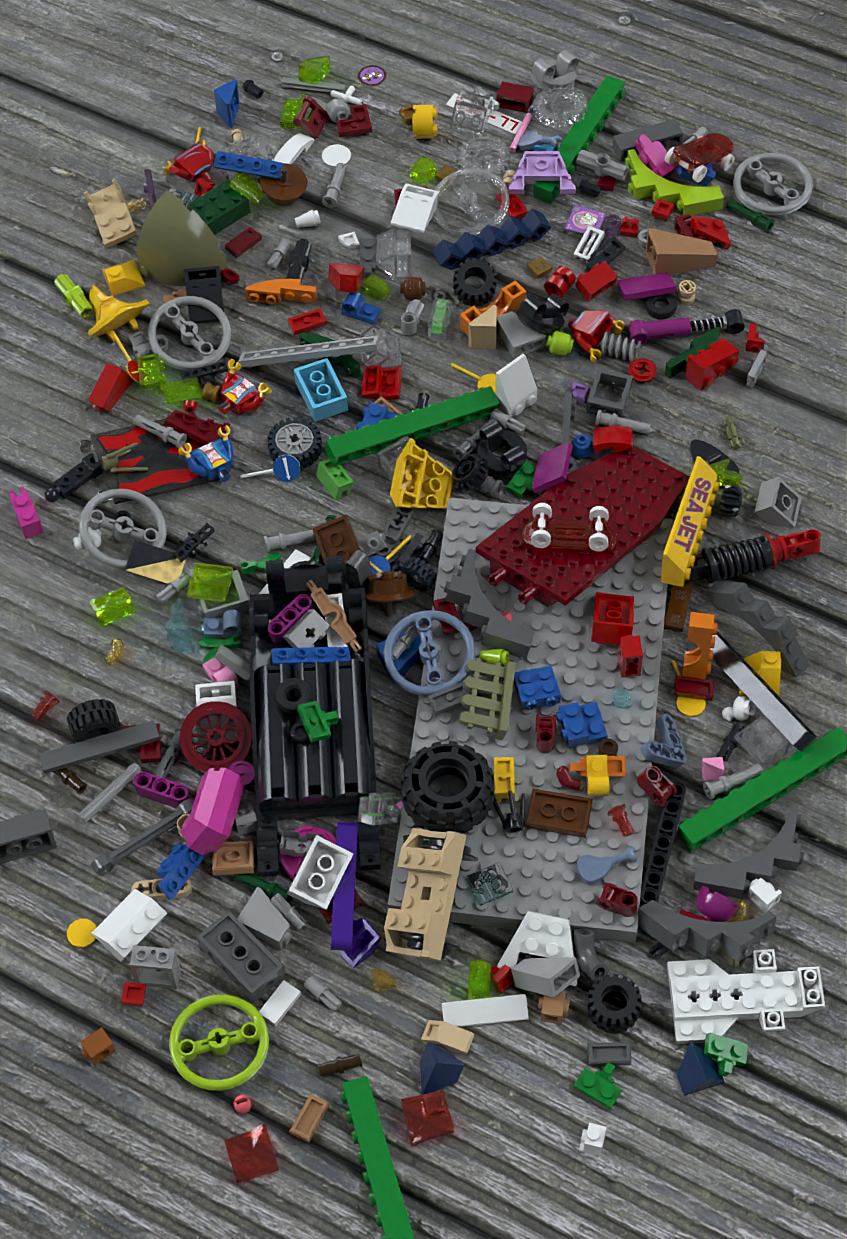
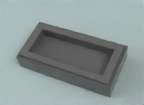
[587,1042,632,1066]

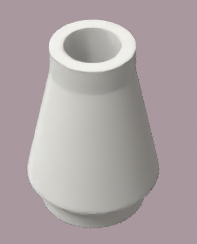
[295,209,321,228]

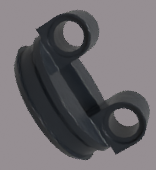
[517,294,569,336]
[478,421,527,476]

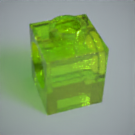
[410,155,436,186]

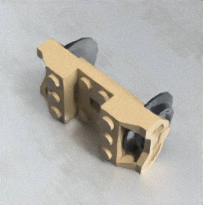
[384,828,478,961]

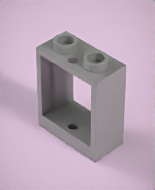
[192,570,250,618]
[130,945,181,989]

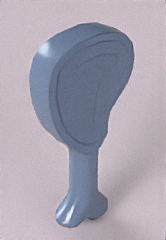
[518,130,562,151]
[577,846,637,885]

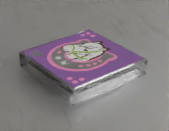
[564,204,607,241]

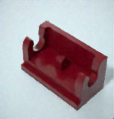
[674,214,705,240]

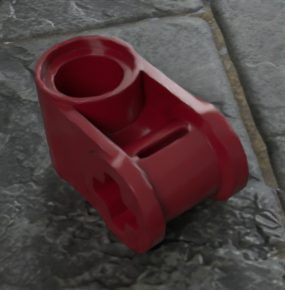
[535,714,556,753]
[637,766,677,806]
[596,883,638,917]

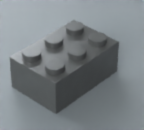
[0,809,57,864]

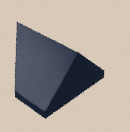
[676,1041,725,1096]
[420,1042,465,1096]

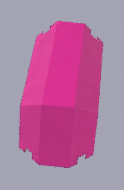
[181,768,244,855]

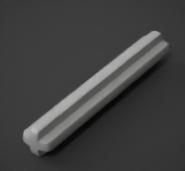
[281,77,346,94]
[78,763,141,822]

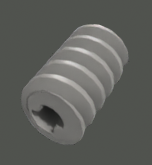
[601,332,641,362]

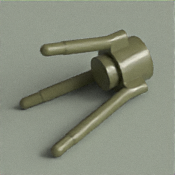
[101,442,148,473]

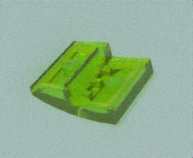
[229,172,264,205]
[187,562,233,602]

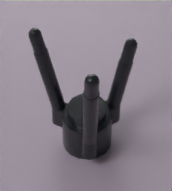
[493,790,525,833]

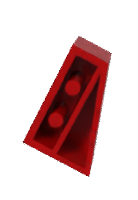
[685,338,739,391]

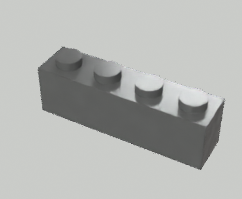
[613,119,683,162]

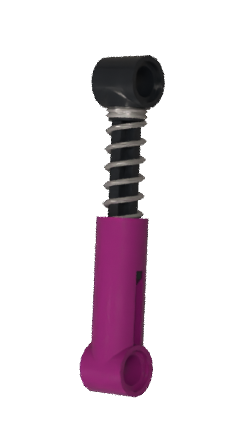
[628,309,745,344]

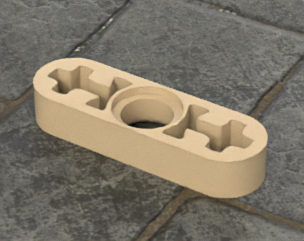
[131,879,192,901]

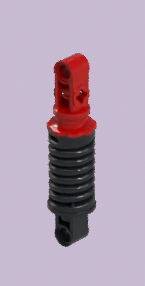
[685,529,821,584]

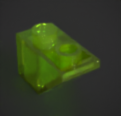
[299,56,331,84]
[468,960,491,1000]

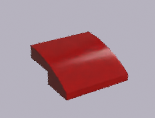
[361,364,402,400]
[593,426,633,453]

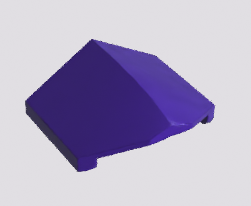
[339,917,382,968]

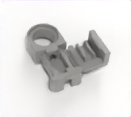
[128,331,168,362]

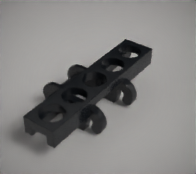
[181,361,228,388]
[173,523,215,563]

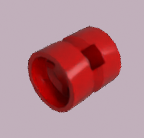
[544,266,576,298]

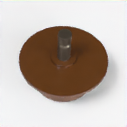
[260,163,308,206]
[365,571,415,616]

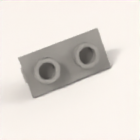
[357,531,387,556]

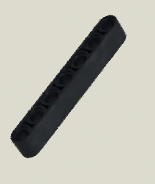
[639,781,686,907]

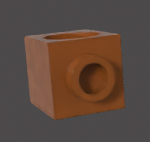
[80,1027,116,1066]

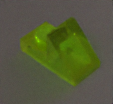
[709,458,743,487]

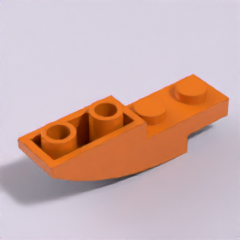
[245,279,318,305]

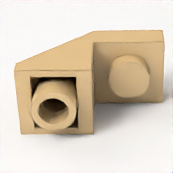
[421,1020,474,1054]

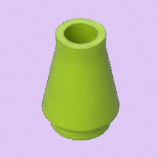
[479,649,509,667]

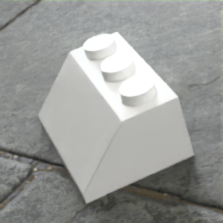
[287,835,353,910]
[91,889,167,962]

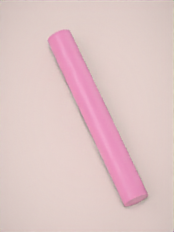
[509,113,532,152]

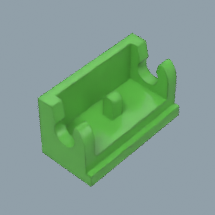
[316,459,354,501]

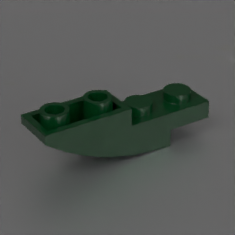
[665,326,721,379]
[299,333,361,379]

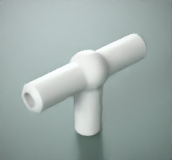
[330,86,363,105]

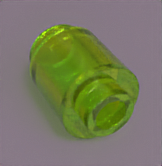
[364,275,391,299]

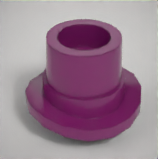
[229,760,255,788]

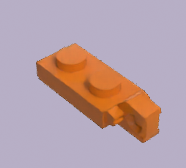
[569,756,626,777]

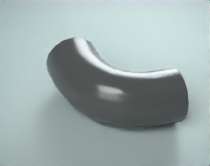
[573,928,609,983]

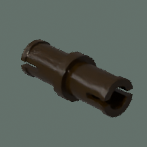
[52,768,87,794]
[318,1053,362,1077]

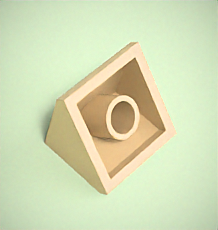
[468,305,497,349]

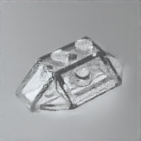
[376,227,411,282]

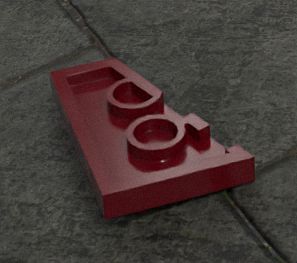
[164,410,230,445]

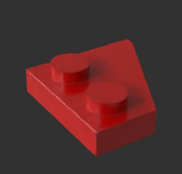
[690,216,732,249]

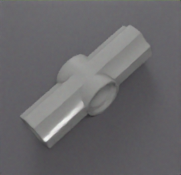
[576,150,629,180]

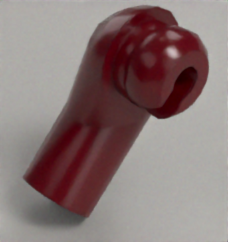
[556,766,582,791]

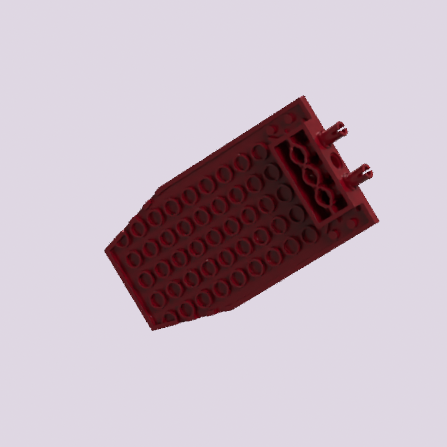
[475,446,690,608]

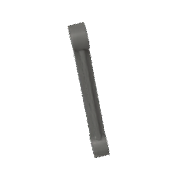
[91,799,194,876]

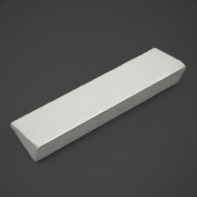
[442,994,529,1027]

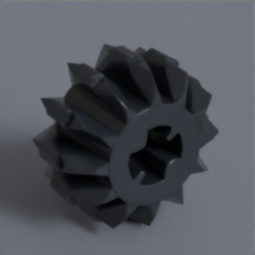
[719,485,744,517]

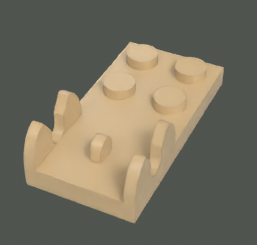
[84,179,138,248]

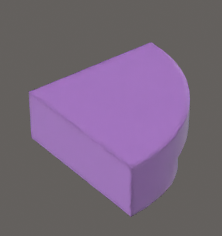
[572,382,590,404]

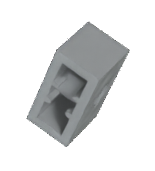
[283,609,330,648]

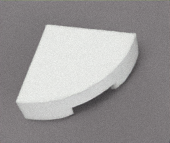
[338,232,360,249]

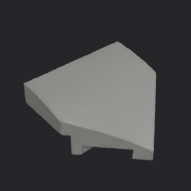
[215,645,250,680]

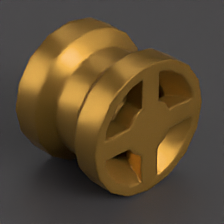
[202,382,222,403]

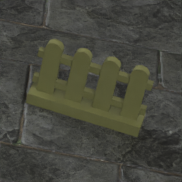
[459,658,516,740]

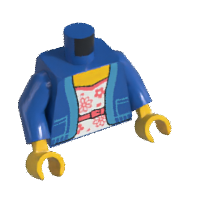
[178,425,234,482]

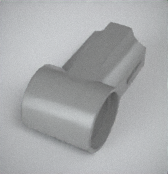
[401,299,425,335]

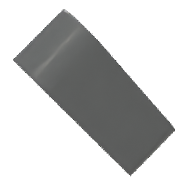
[344,550,372,590]

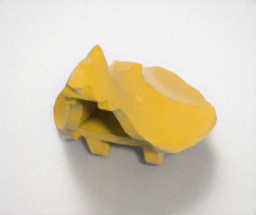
[88,285,150,342]

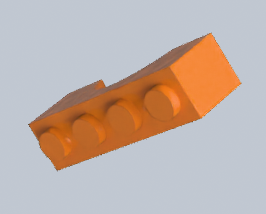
[460,280,526,335]
[682,612,718,680]

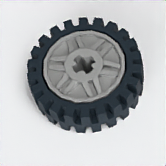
[268,417,322,468]

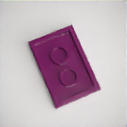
[617,272,677,300]
[532,442,573,494]

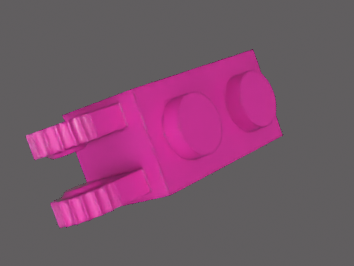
[635,134,677,178]
[8,486,43,539]

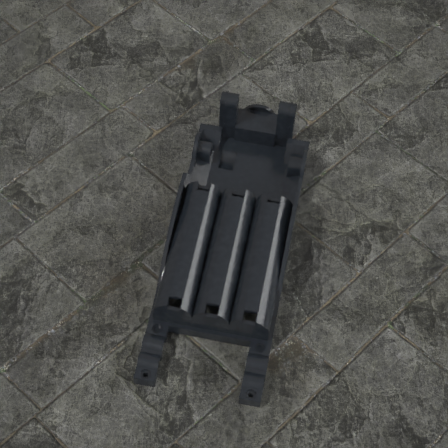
[249,556,381,877]

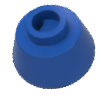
[571,434,594,458]

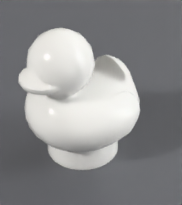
[73,527,102,550]
[722,696,756,721]

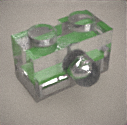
[419,298,452,341]
[358,792,402,825]

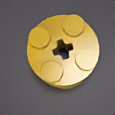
[412,105,438,139]

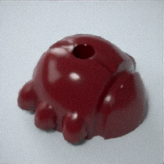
[220,268,240,285]

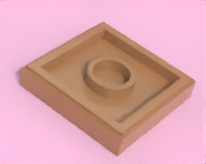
[212,841,254,876]

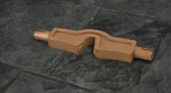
[306,579,362,653]

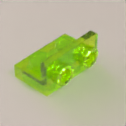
[280,93,305,129]
[137,353,167,392]
[162,377,202,404]
[89,587,136,626]

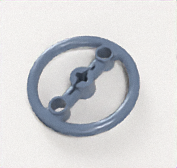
[384,610,475,696]

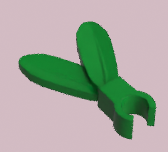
[240,553,281,574]
[198,634,243,663]

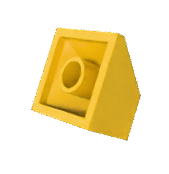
[102,259,145,296]
[739,651,781,696]

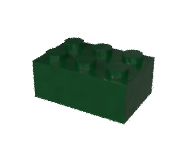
[187,180,250,235]

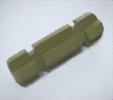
[723,417,741,450]

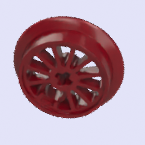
[180,701,252,772]

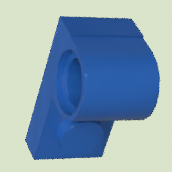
[342,292,381,325]

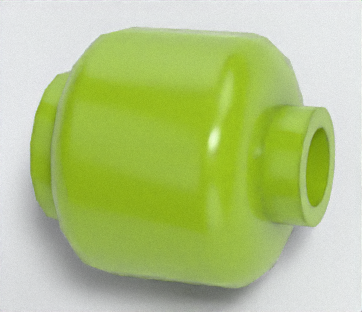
[546,331,573,356]

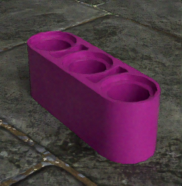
[268,594,313,644]
[134,772,190,809]

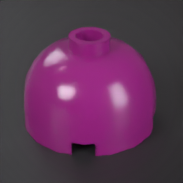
[696,886,739,922]

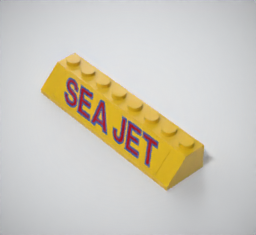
[661,456,720,587]

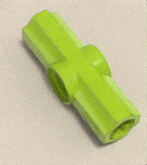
[54,274,93,319]

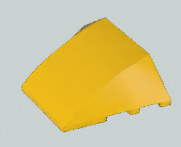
[390,438,453,509]

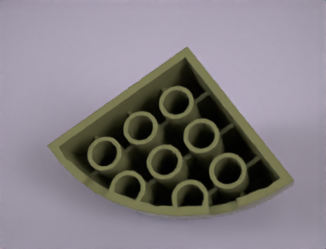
[137,190,228,286]

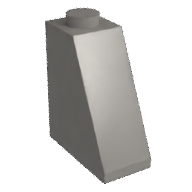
[497,311,546,359]
[237,887,292,950]
[511,957,580,997]

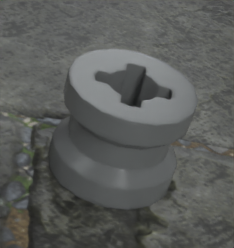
[481,476,503,498]

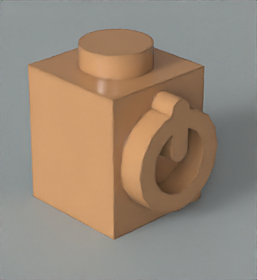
[538,991,570,1025]

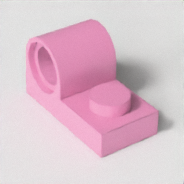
[202,658,239,688]

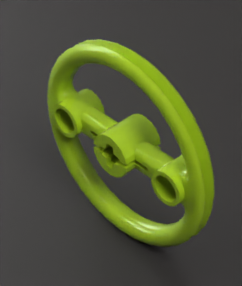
[169,994,269,1090]

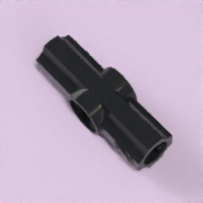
[286,238,312,283]

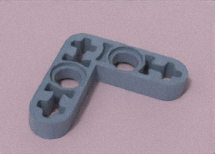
[640,714,687,768]

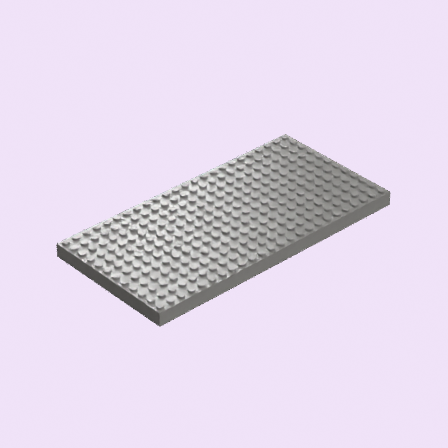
[388,498,673,943]

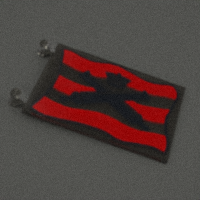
[80,412,220,504]

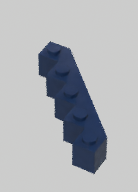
[432,209,552,270]

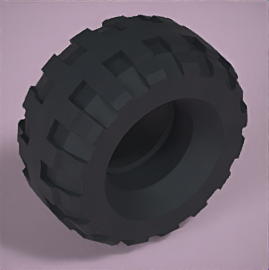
[401,741,495,833]

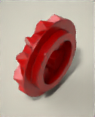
[628,358,657,383]

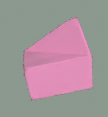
[701,757,724,781]

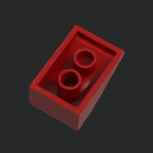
[591,592,634,646]

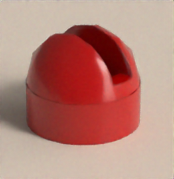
[183,400,198,414]

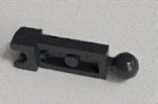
[45,453,104,502]

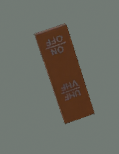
[664,581,694,632]

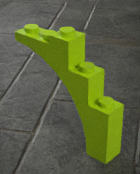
[625,149,724,215]

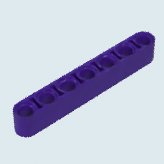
[331,822,358,951]

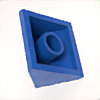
[214,80,240,128]

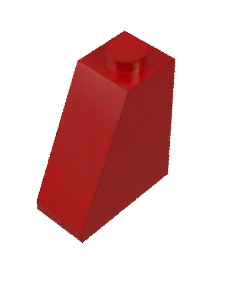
[328,263,364,293]
[88,362,133,412]

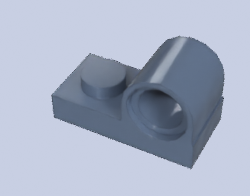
[204,610,242,638]

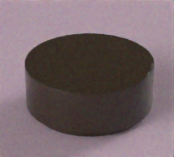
[598,739,618,756]

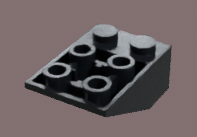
[184,266,224,323]

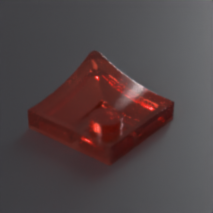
[401,1090,454,1147]
[224,1123,279,1183]

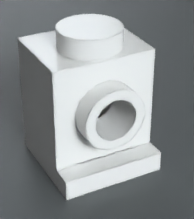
[747,878,782,913]
[579,1123,606,1156]

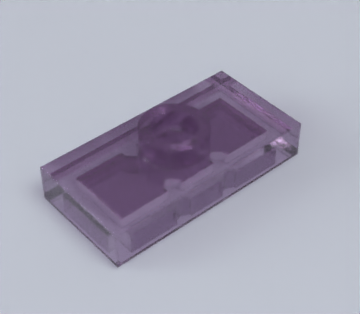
[143,169,156,206]

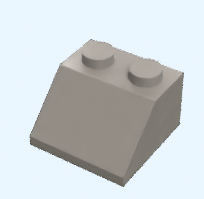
[754,477,802,528]

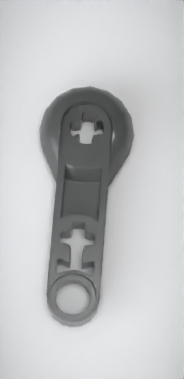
[368,507,415,564]

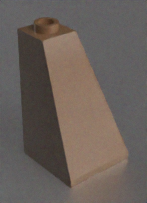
[646,228,718,275]

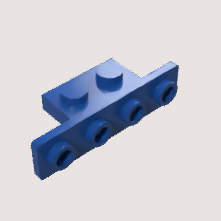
[214,151,283,179]
[271,647,351,669]
[156,844,207,900]

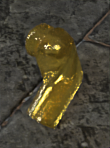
[127,198,147,213]
[105,638,124,666]
[728,900,750,922]

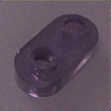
[600,214,621,243]

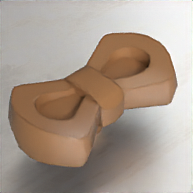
[163,289,187,304]

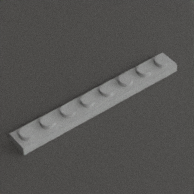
[238,336,380,368]

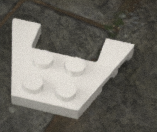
[497,911,578,986]

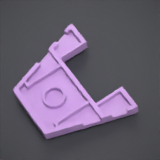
[509,151,576,194]

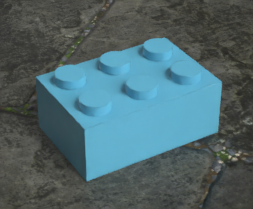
[294,358,348,422]

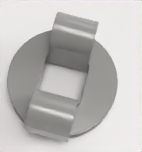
[531,50,579,93]

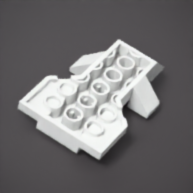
[667,949,825,1044]

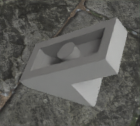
[234,803,257,835]

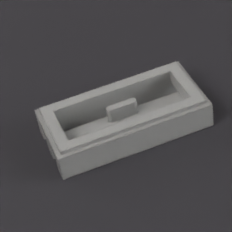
[746,350,767,388]

